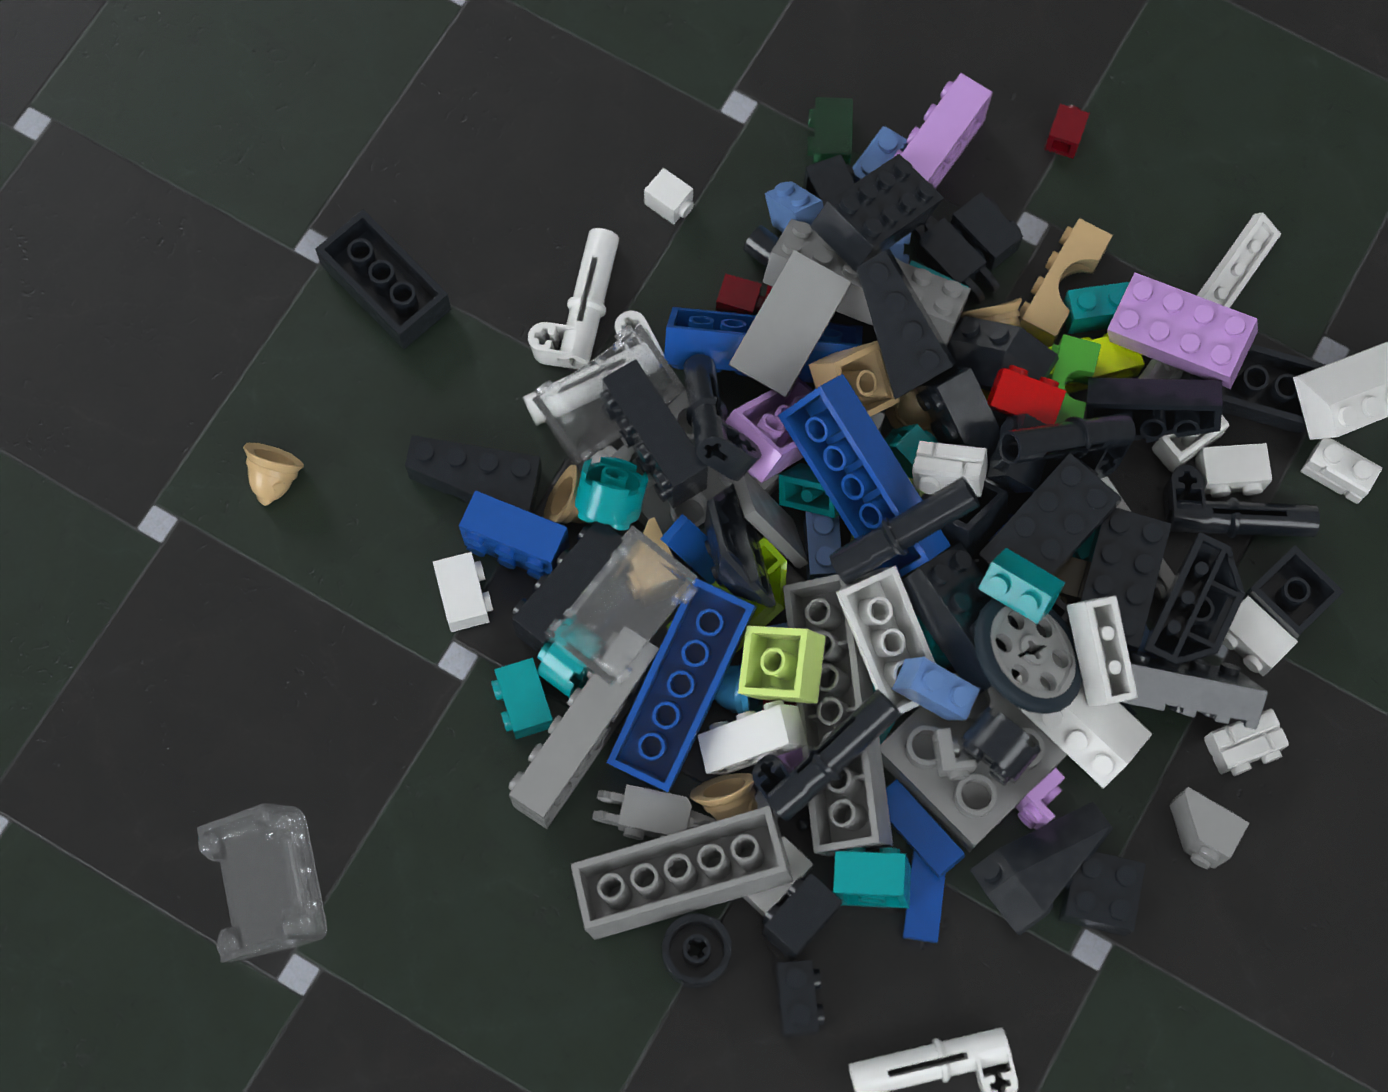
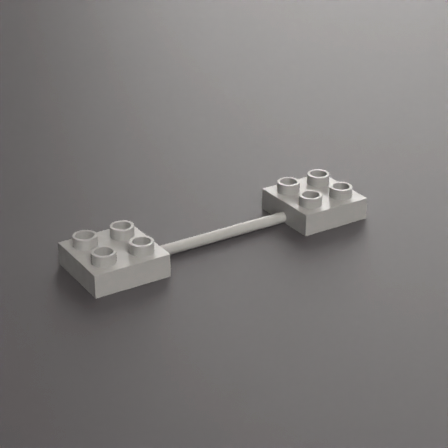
[611,390,1067,853]

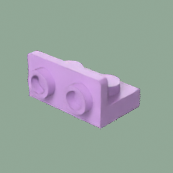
[1015,768,1065,830]

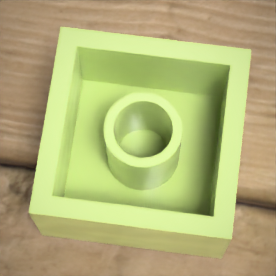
[738,626,826,704]

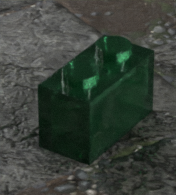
[807,97,853,164]

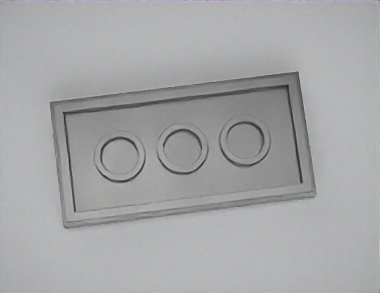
[729,250,852,397]

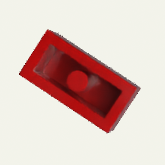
[987,365,1066,425]

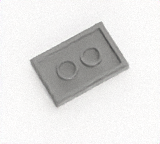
[733,473,808,569]

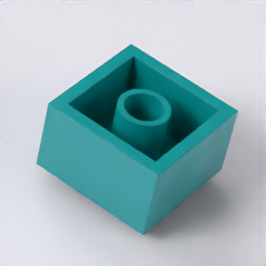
[833,847,911,908]

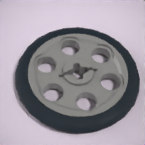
[974,598,1082,714]

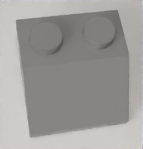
[1170,787,1249,869]

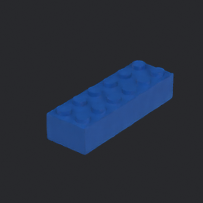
[664,307,863,383]
[778,374,951,577]
[606,577,757,792]

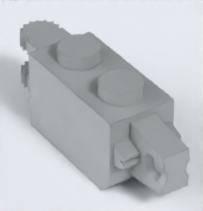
[592,784,715,840]

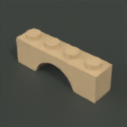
[1018,218,1113,347]

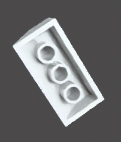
[1293,342,1388,440]
[836,566,935,714]
[1014,653,1152,789]

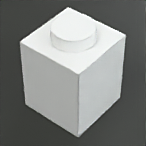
[644,168,694,225]

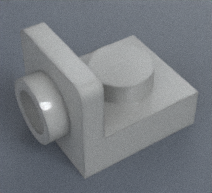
[932,728,977,781]

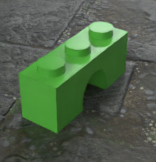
[1048,334,1101,423]

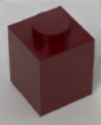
[1044,104,1090,159]
[716,273,765,315]

